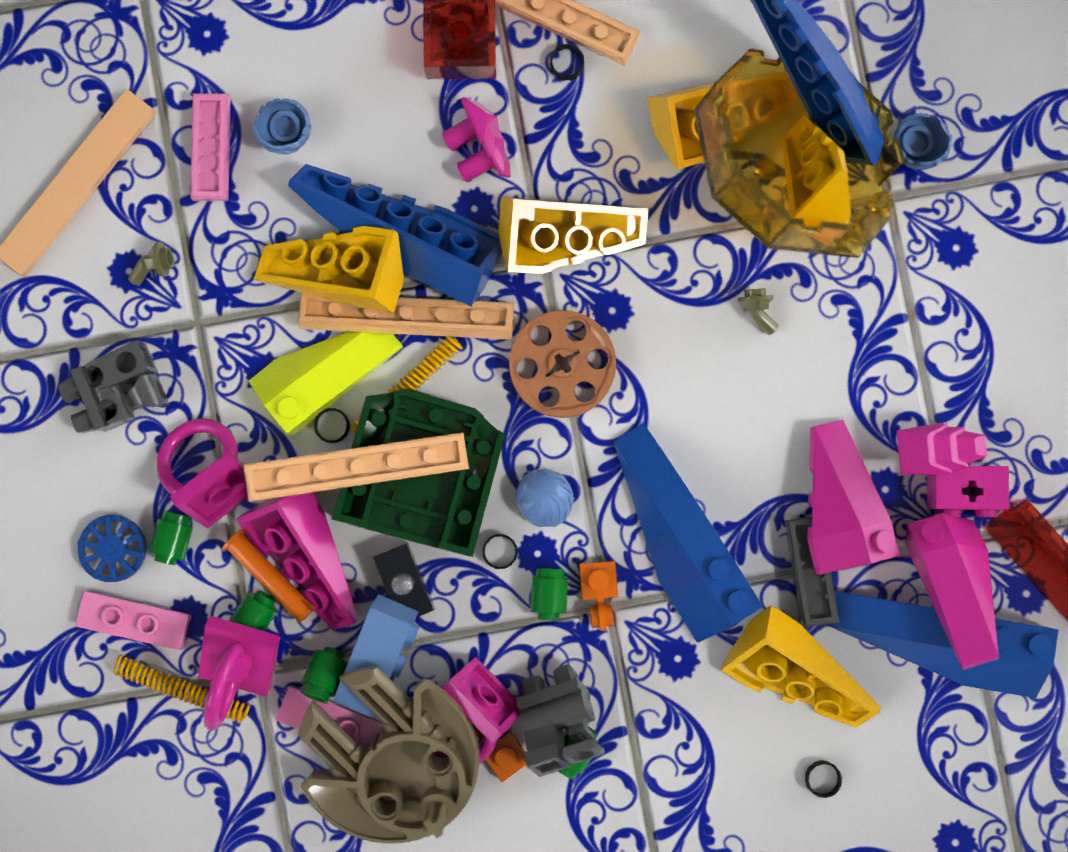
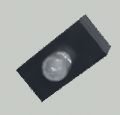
[373,543,436,618]

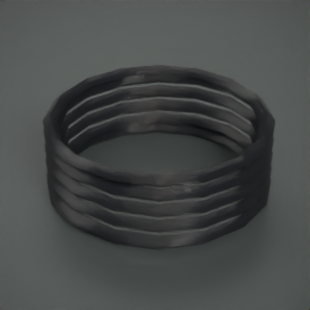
[550,44,584,81]
[314,408,350,443]
[482,534,518,569]
[805,760,842,798]

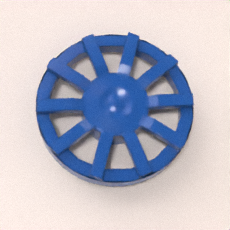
[77,515,147,582]

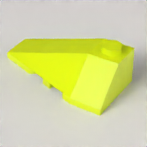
[248,331,403,436]

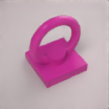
[156,418,248,529]
[198,616,281,730]
[433,657,520,764]

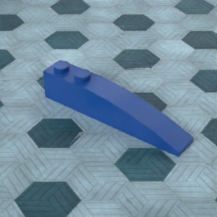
[750,0,884,165]
[288,164,502,307]
[613,423,763,643]
[827,591,1059,698]

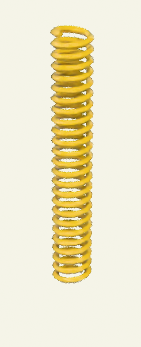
[350,336,462,433]
[114,655,250,723]

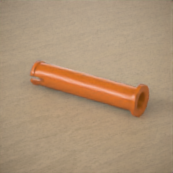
[222,529,316,624]

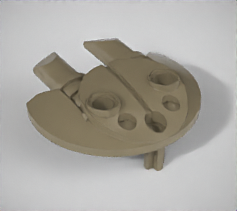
[298,665,479,844]

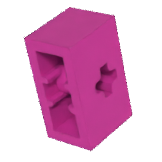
[927,466,1009,517]

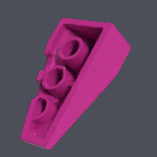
[807,420,900,575]
[236,492,359,630]
[905,513,999,670]

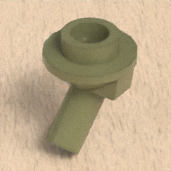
[128,242,174,286]
[738,288,779,335]

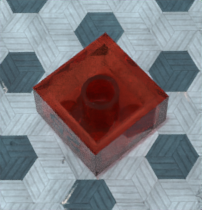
[423,0,497,79]

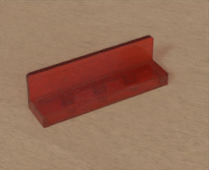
[986,499,1068,621]

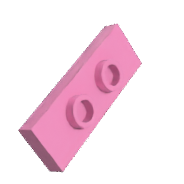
[190,94,231,201]
[75,591,191,650]
[275,685,383,748]

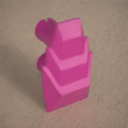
[442,97,511,183]
[897,423,987,475]

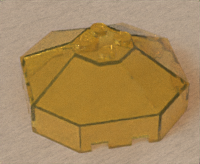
[694,48,904,258]

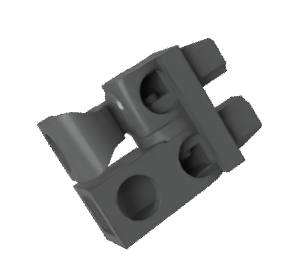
[57,340,170,433]
[516,665,605,777]

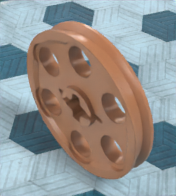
[509,310,616,418]

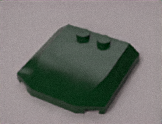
[331,389,505,557]

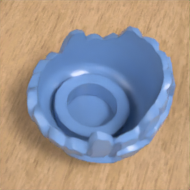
[253,98,312,155]
[894,113,953,170]
[515,469,573,527]

